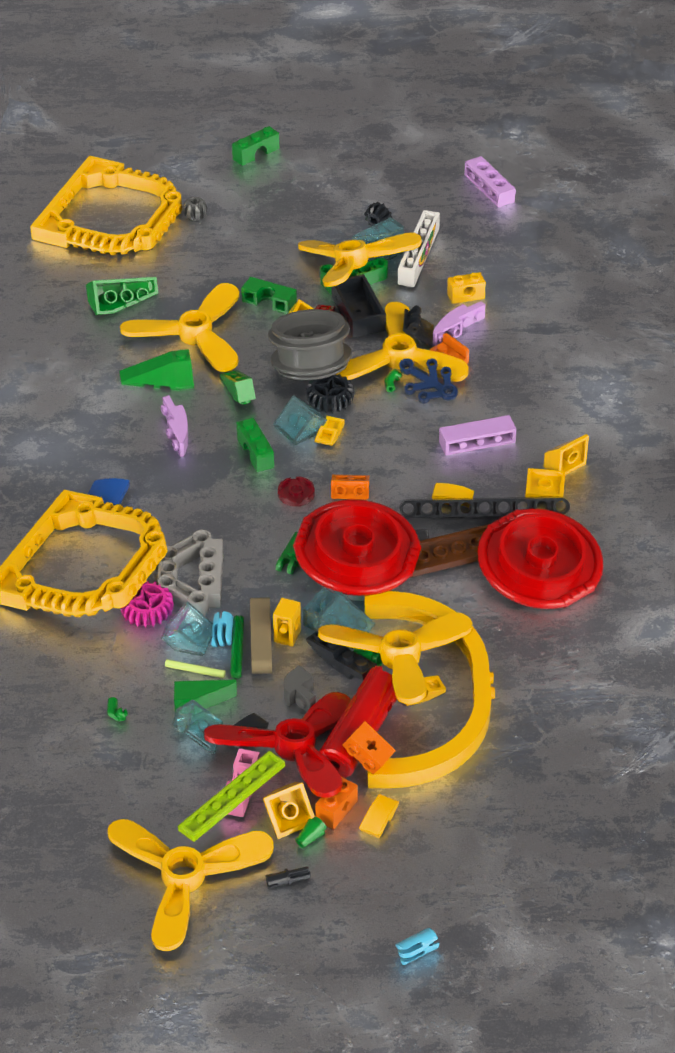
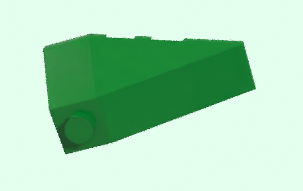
[86,277,159,315]
[119,349,194,390]

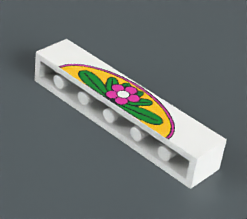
[398,210,440,287]

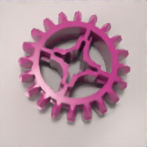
[120,581,174,628]

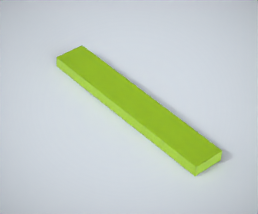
[178,750,285,842]

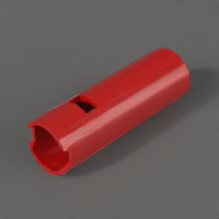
[319,666,397,778]

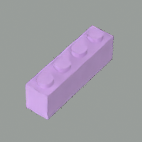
[439,415,516,456]

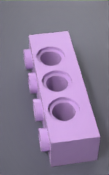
[464,156,516,207]

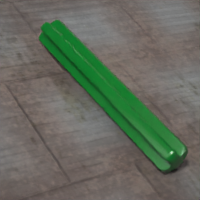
[230,615,244,679]

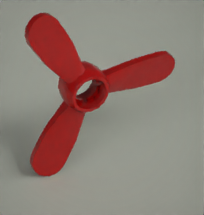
[204,692,351,798]

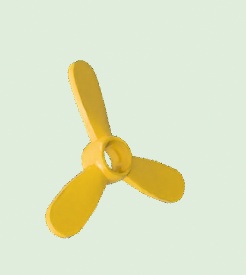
[298,233,422,287]
[120,283,239,372]
[335,302,469,382]
[318,612,472,704]
[107,819,274,951]

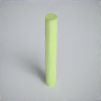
[165,659,226,678]

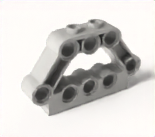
[154,529,224,618]

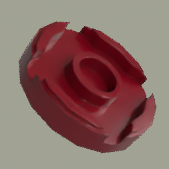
[278,477,315,506]

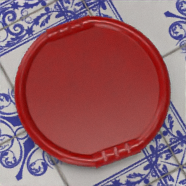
[293,499,422,596]
[478,508,603,609]

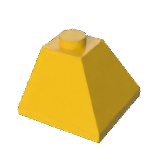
[544,434,589,475]
[263,782,314,839]

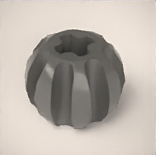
[183,197,207,221]

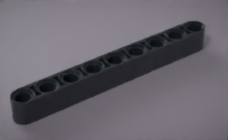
[399,497,570,518]

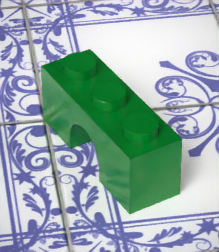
[232,126,279,166]
[241,277,297,314]
[236,418,274,473]

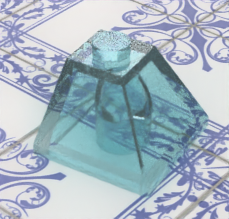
[273,395,327,445]
[161,602,213,656]
[172,699,223,755]

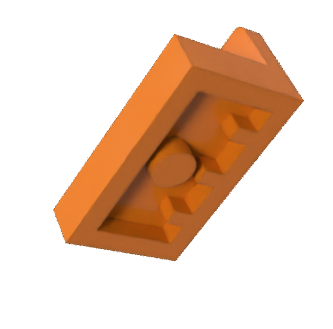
[430,333,469,364]
[331,474,370,500]

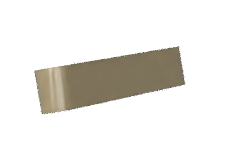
[250,597,272,674]

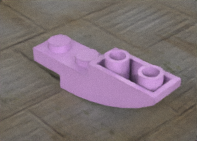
[433,301,485,346]
[161,395,188,457]

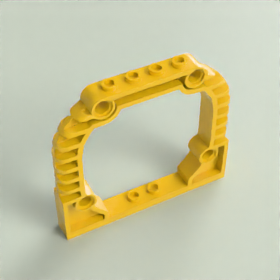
[30,156,183,255]
[0,490,168,617]

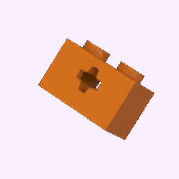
[342,721,396,775]
[315,777,358,830]

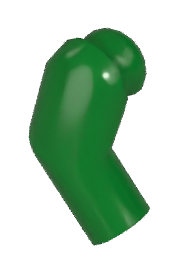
[384,369,402,392]
[107,697,128,722]

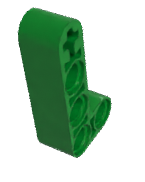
[320,258,388,295]

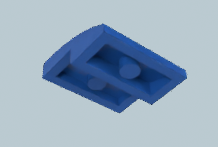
[88,478,130,506]

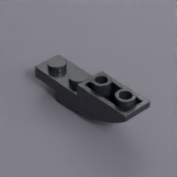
[306,630,377,680]

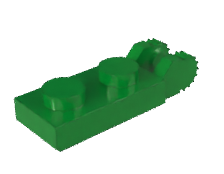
[275,532,299,574]

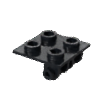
[403,305,434,348]

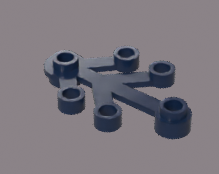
[399,358,458,404]

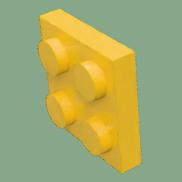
[525,468,565,502]

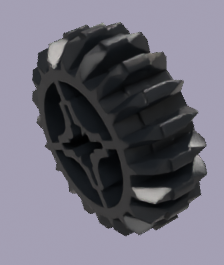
[306,374,354,413]

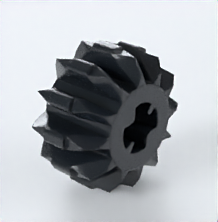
[364,202,393,231]

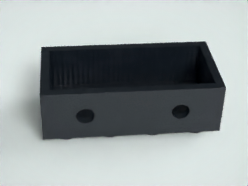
[332,274,386,338]

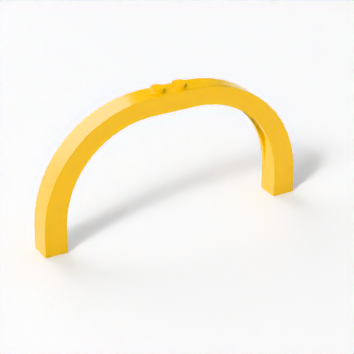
[365,591,495,788]

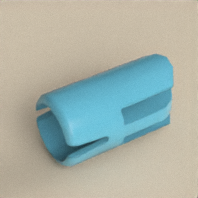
[211,611,233,647]
[395,928,439,965]

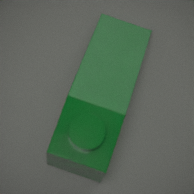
[220,370,256,404]
[174,679,237,714]

